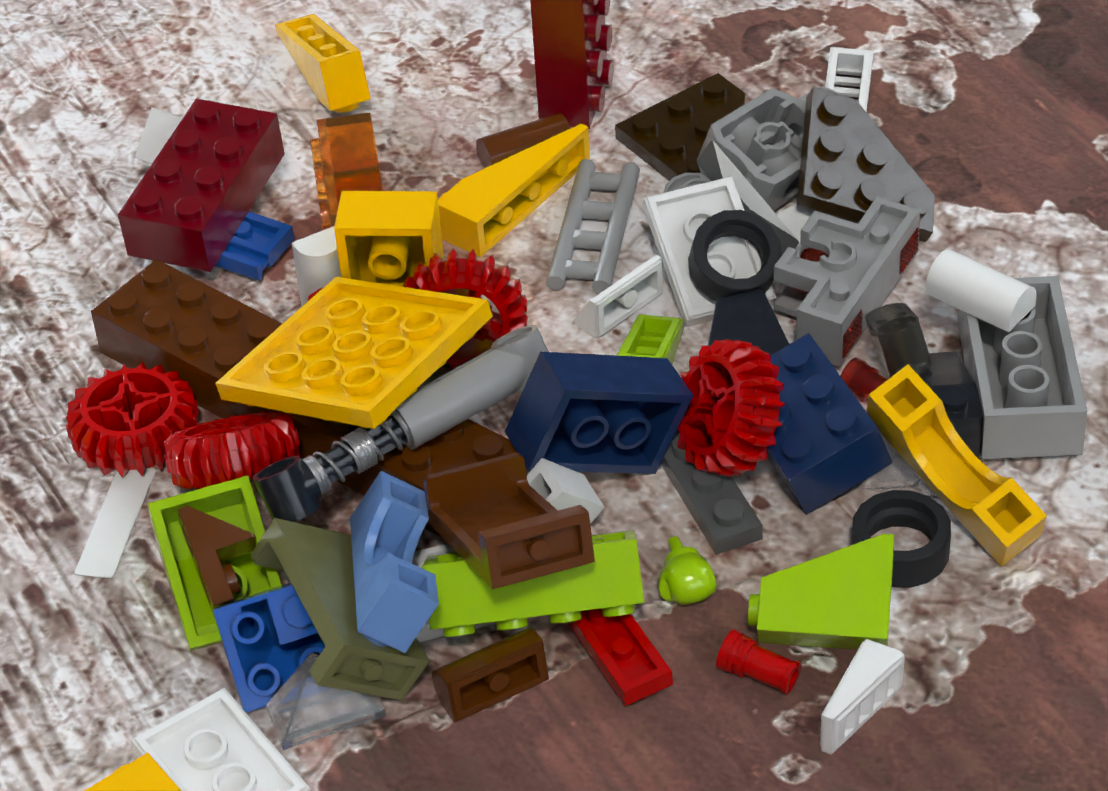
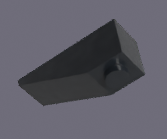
[908,351,983,459]

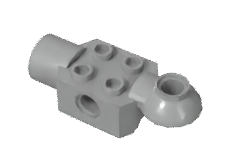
[664,87,838,211]

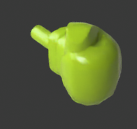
[657,536,717,605]

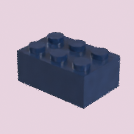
[767,333,893,515]
[504,351,694,474]

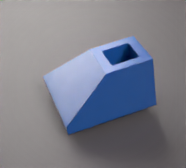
[212,583,325,713]

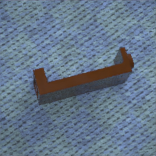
[423,452,595,590]

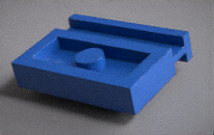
[215,212,295,281]

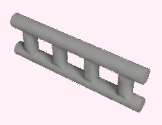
[546,159,640,294]

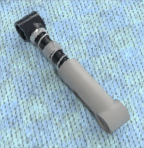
[252,325,549,522]

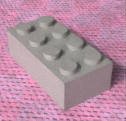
[958,276,1088,459]

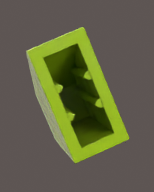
[748,534,894,650]

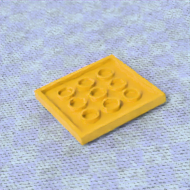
[215,277,493,429]

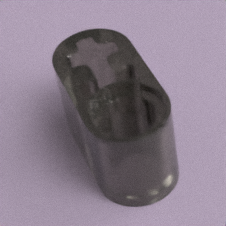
[865,303,932,377]

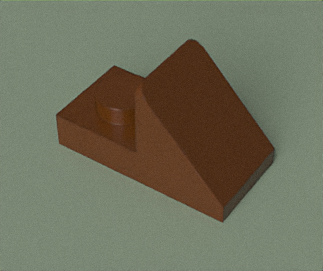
[178,506,256,619]

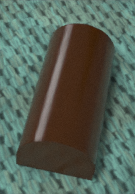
[476,113,571,168]
[432,627,549,722]

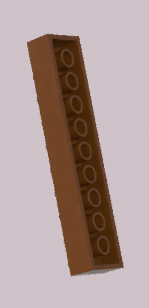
[91,259,526,537]

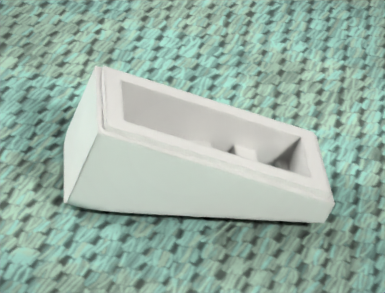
[825,47,874,112]
[820,639,905,755]

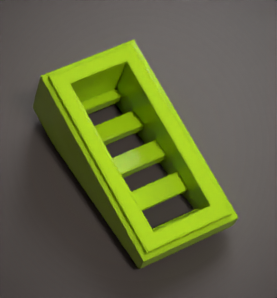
[617,314,684,365]

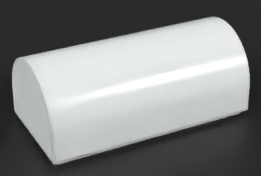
[292,226,341,307]
[925,249,1036,332]

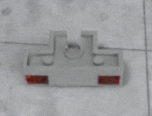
[774,197,920,367]

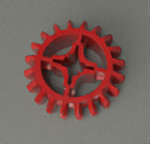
[403,248,528,370]
[676,339,786,477]
[66,362,199,478]
[164,411,300,489]

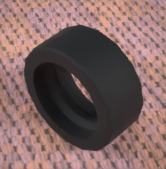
[688,210,782,301]
[852,490,951,588]

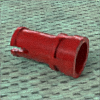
[716,629,801,695]

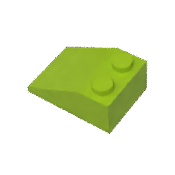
[148,476,282,651]

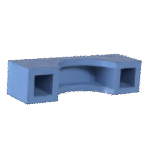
[350,471,439,653]

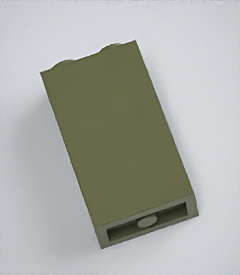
[251,518,430,700]

